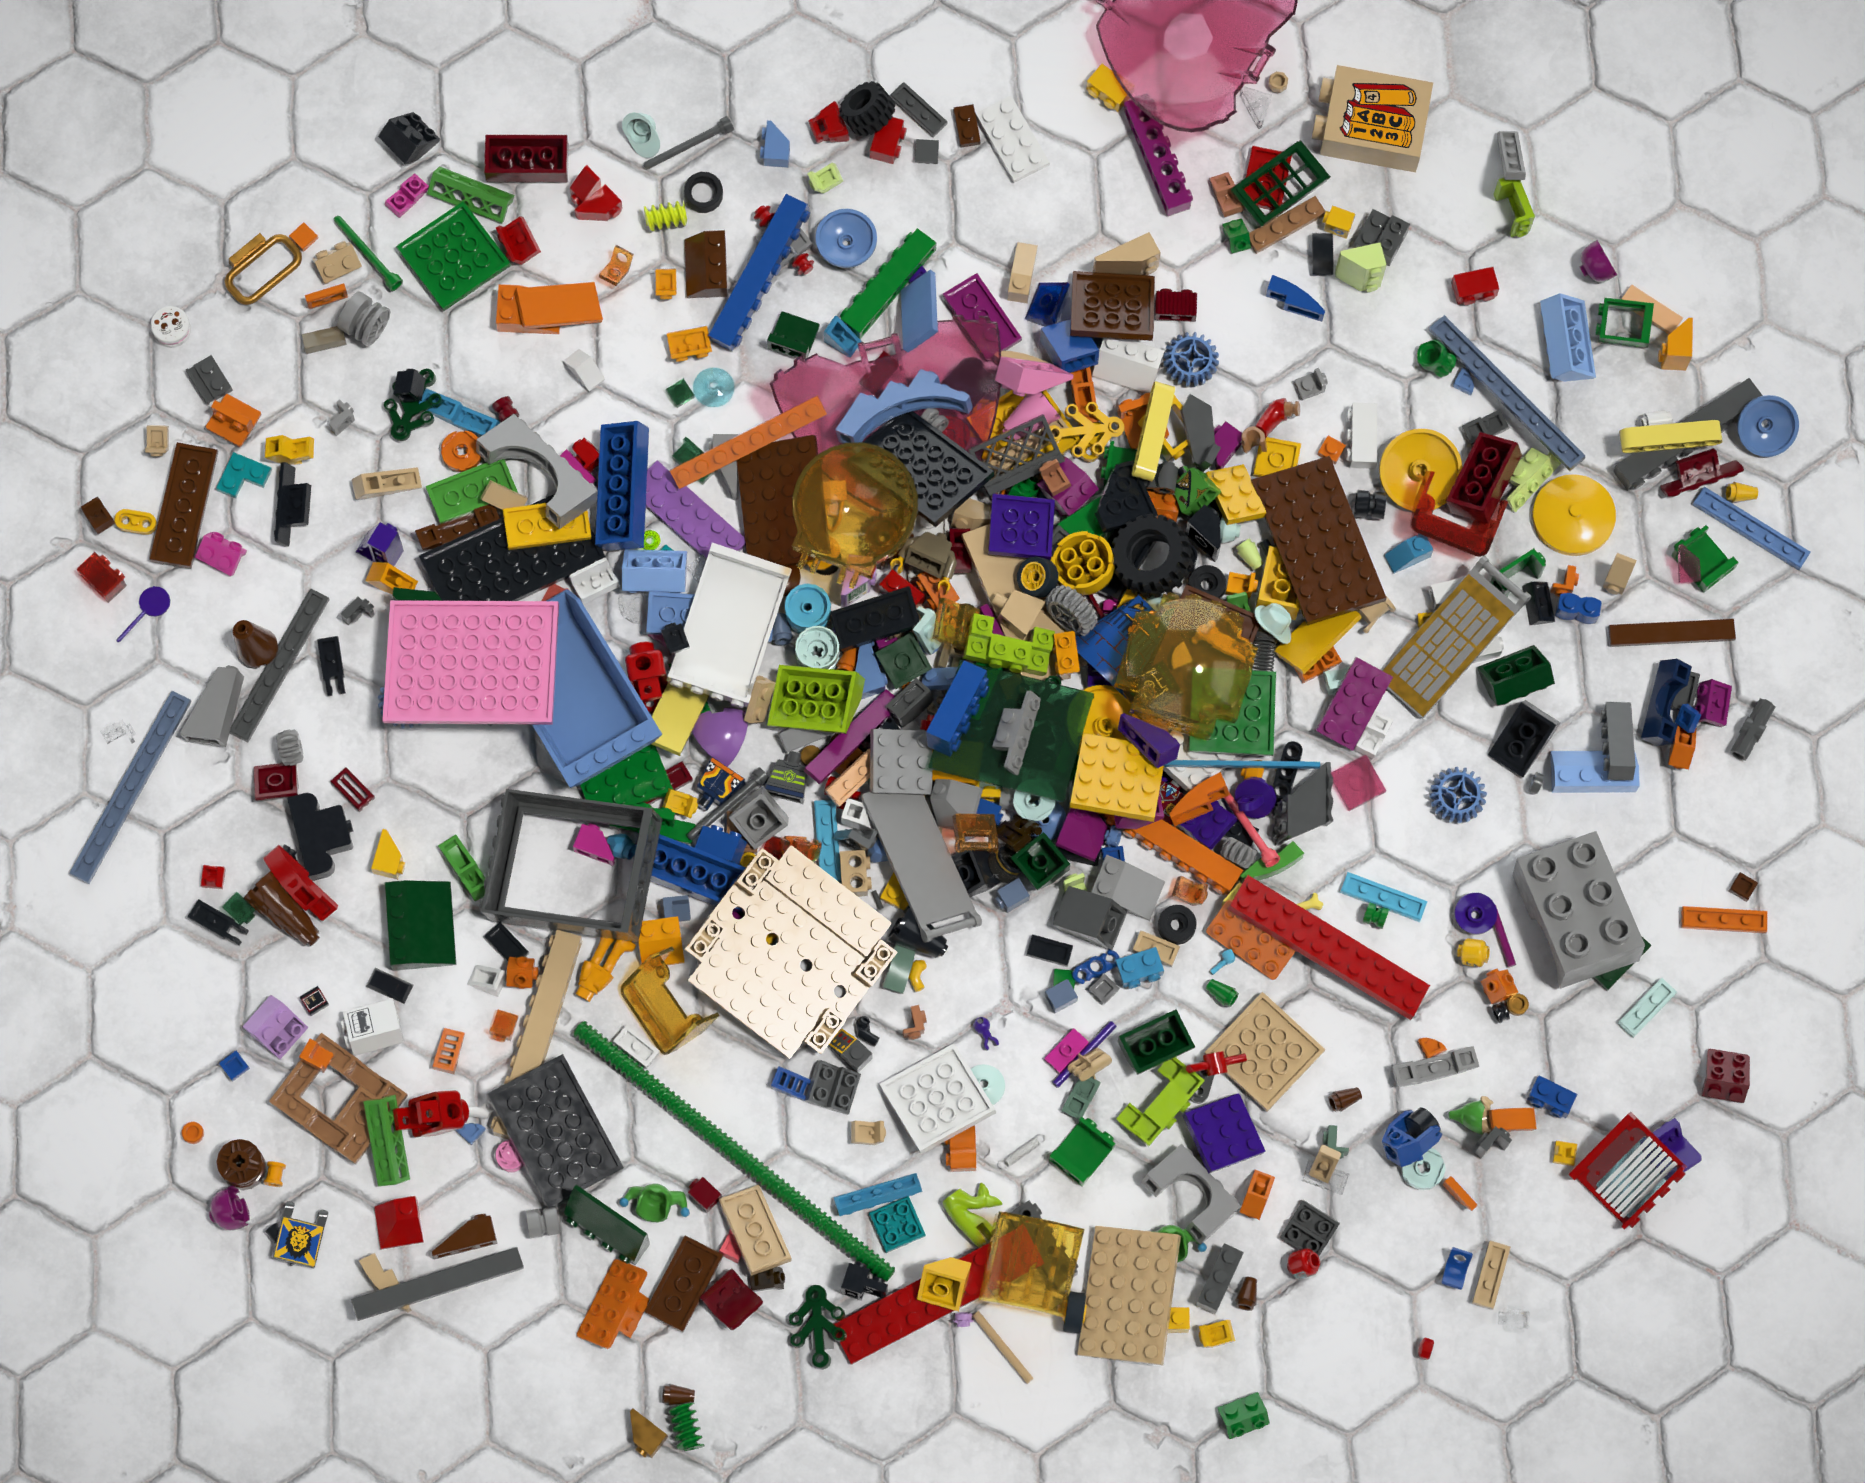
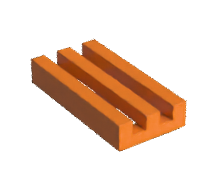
[305,283,348,309]

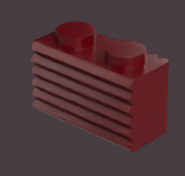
[1155,288,1197,322]

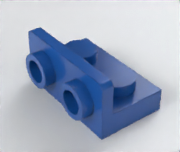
[1527,1075,1578,1118]

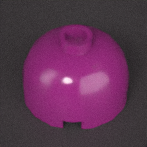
[1579,240,1617,282]
[209,1186,250,1230]

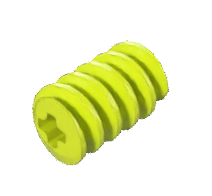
[643,201,687,231]

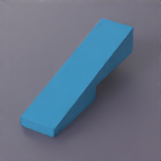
[419,388,500,438]

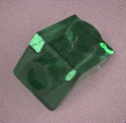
[222,891,255,925]

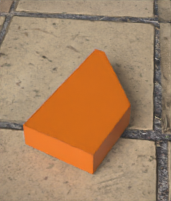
[1442,1176,1477,1211]

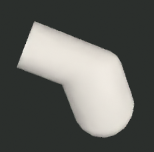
[469,1098,495,1119]

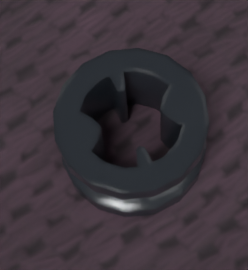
[1492,1002,1510,1023]

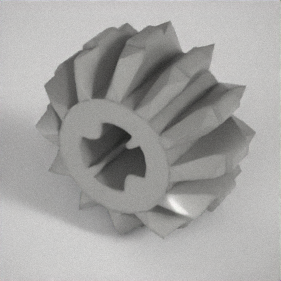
[276,729,304,766]
[1220,837,1258,869]

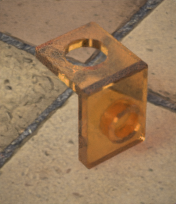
[599,245,634,286]

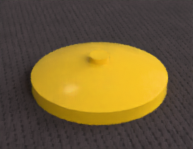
[1379,429,1462,512]
[1532,474,1616,556]
[1064,685,1140,755]

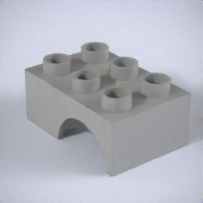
[1512,831,1645,989]

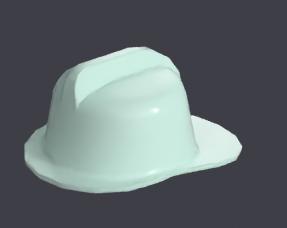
[622,112,660,158]
[1254,603,1291,644]

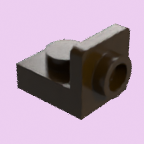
[750,1267,785,1292]

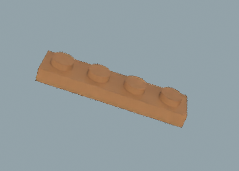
[1249,196,1326,254]

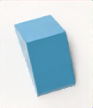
[824,316,862,357]

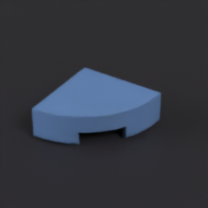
[1453,367,1474,395]
[456,1123,486,1145]

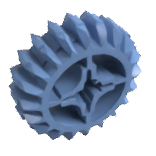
[1163,332,1219,387]
[1429,767,1487,824]

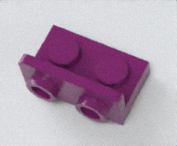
[1694,679,1732,727]

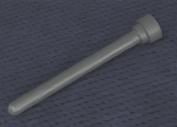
[643,116,734,169]
[687,767,769,840]

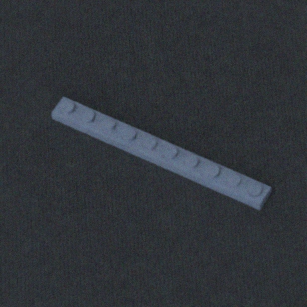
[1429,315,1586,471]
[69,691,192,884]

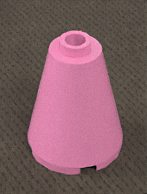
[1002,392,1061,440]

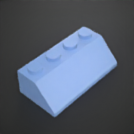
[1540,293,1596,382]
[1550,751,1640,793]

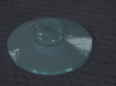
[693,368,735,407]

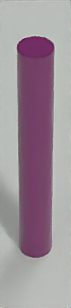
[1494,905,1516,967]

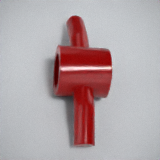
[1186,1051,1247,1076]

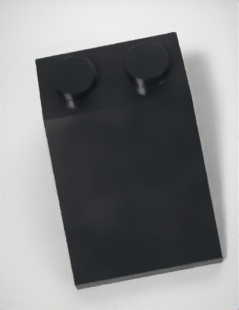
[1488,700,1560,777]

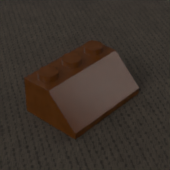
[685,230,728,298]

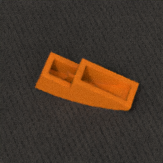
[1070,367,1099,425]
[1169,772,1230,827]

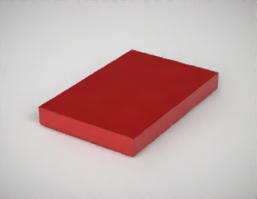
[1244,146,1292,210]

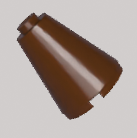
[233,620,278,668]

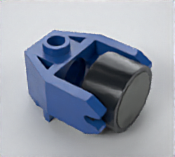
[1382,1107,1442,1167]

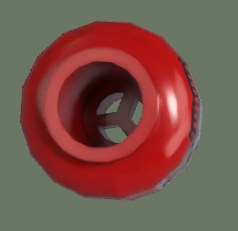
[1287,1248,1320,1279]

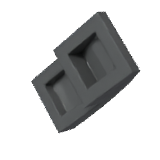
[1462,409,1510,445]

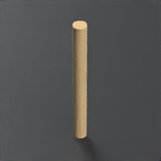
[972,1311,1034,1384]

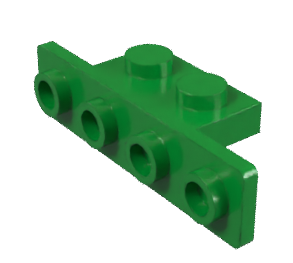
[609,803,696,844]

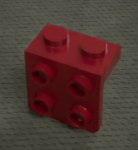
[1702,1049,1750,1103]
[700,1268,763,1330]

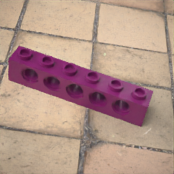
[1123,95,1193,217]

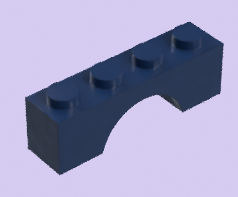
[1641,658,1692,746]

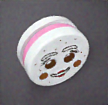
[151,306,191,347]

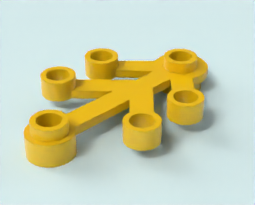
[1045,402,1124,458]

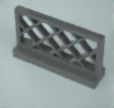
[968,414,1065,496]

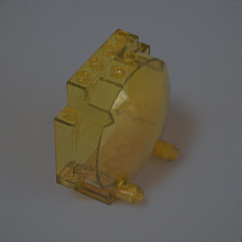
[1114,593,1258,741]

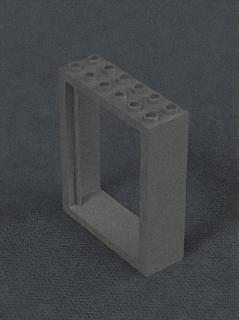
[480,789,663,942]

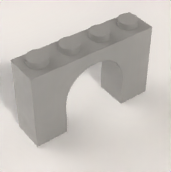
[1141,1144,1241,1245]

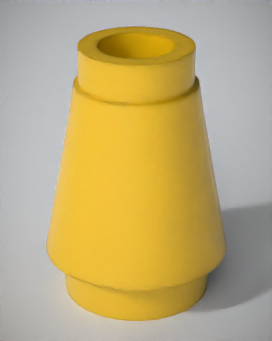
[1726,482,1758,502]

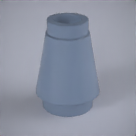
[772,613,793,646]

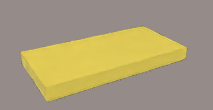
[652,682,710,756]

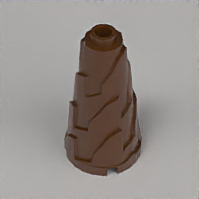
[243,871,320,946]

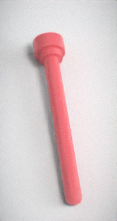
[1224,792,1280,868]

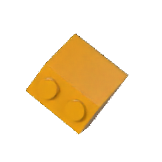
[1658,318,1693,371]
[638,916,685,969]

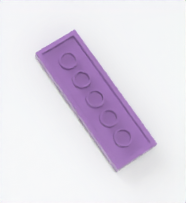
[646,460,746,560]

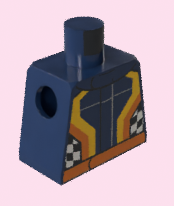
[697,757,745,811]

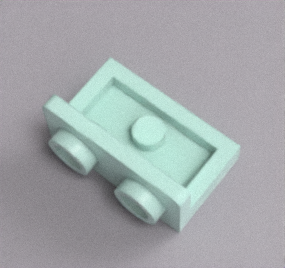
[913,606,946,655]

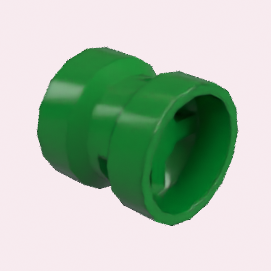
[1362,902,1389,929]

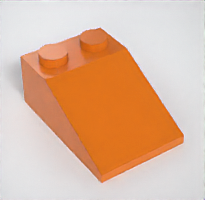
[496,284,560,334]

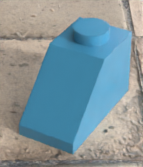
[1385,532,1434,574]

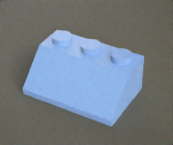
[622,549,687,593]

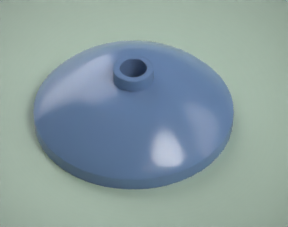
[816,209,877,268]
[1737,395,1799,457]

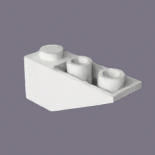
[841,798,878,836]

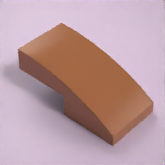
[1209,172,1244,217]

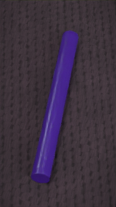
[1052,1021,1117,1088]

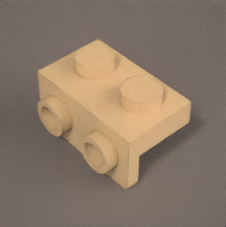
[312,241,362,284]
[744,676,776,723]

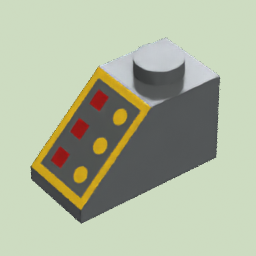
[828,1029,872,1073]

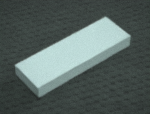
[1618,978,1677,1038]

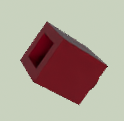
[688,1177,722,1213]

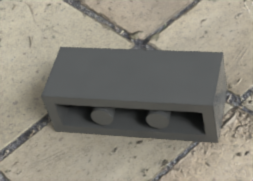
[1196,1243,1244,1314]

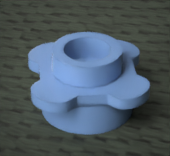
[1104,825,1122,848]

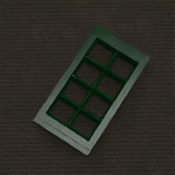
[1230,140,1331,228]

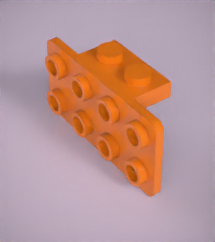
[1206,899,1296,980]
[577,1259,650,1349]

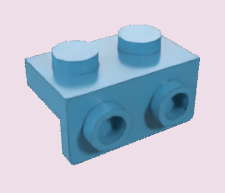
[1115,947,1164,989]

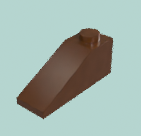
[432,1214,498,1259]

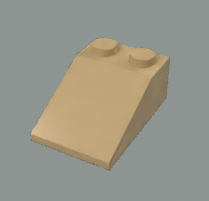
[1093,232,1161,275]

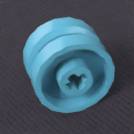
[785,584,831,634]

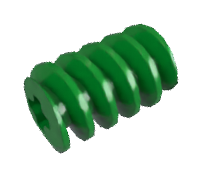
[669,1403,705,1451]

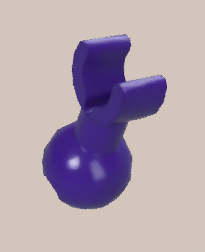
[973,1017,999,1051]

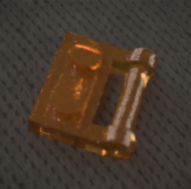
[952,814,998,853]

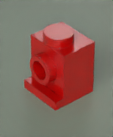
[572,438,599,473]

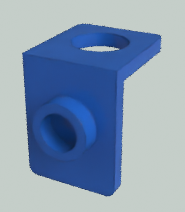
[1441,1247,1473,1290]

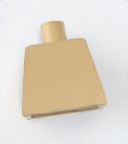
[991,590,1045,640]

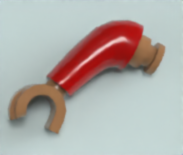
[1241,398,1300,454]

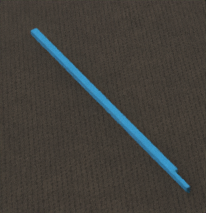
[1164,760,1320,769]

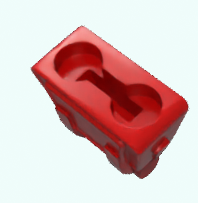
[808,101,850,143]

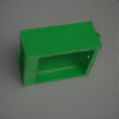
[1595,298,1654,348]

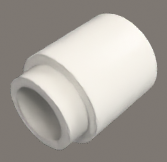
[1641,410,1673,426]

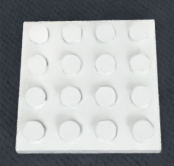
[880,1043,996,1154]

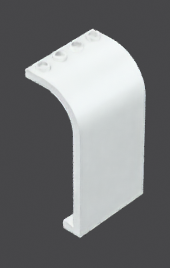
[667,543,792,708]

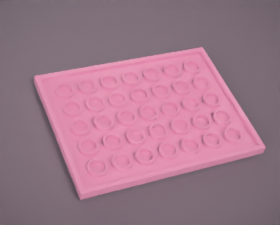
[382,601,559,725]

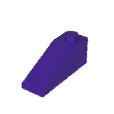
[1118,713,1180,768]

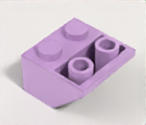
[243,995,309,1059]

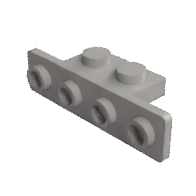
[992,691,1041,775]

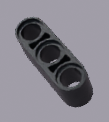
[1273,741,1303,803]

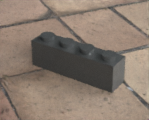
[1600,702,1636,780]

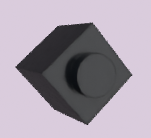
[393,369,426,403]

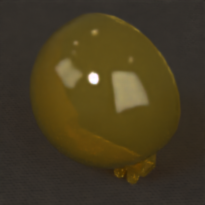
[792,442,918,589]

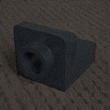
[661,623,690,655]

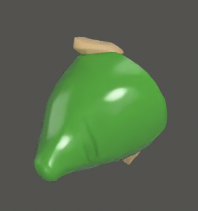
[1449,1096,1493,1135]

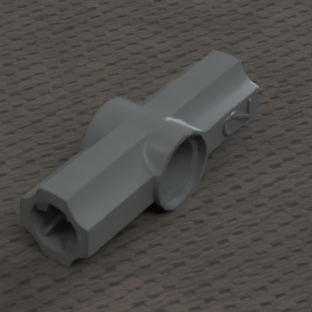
[1730,698,1776,761]

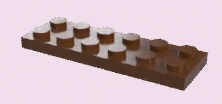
[150,442,218,569]

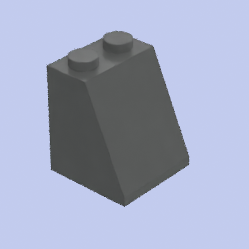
[1053,886,1127,950]

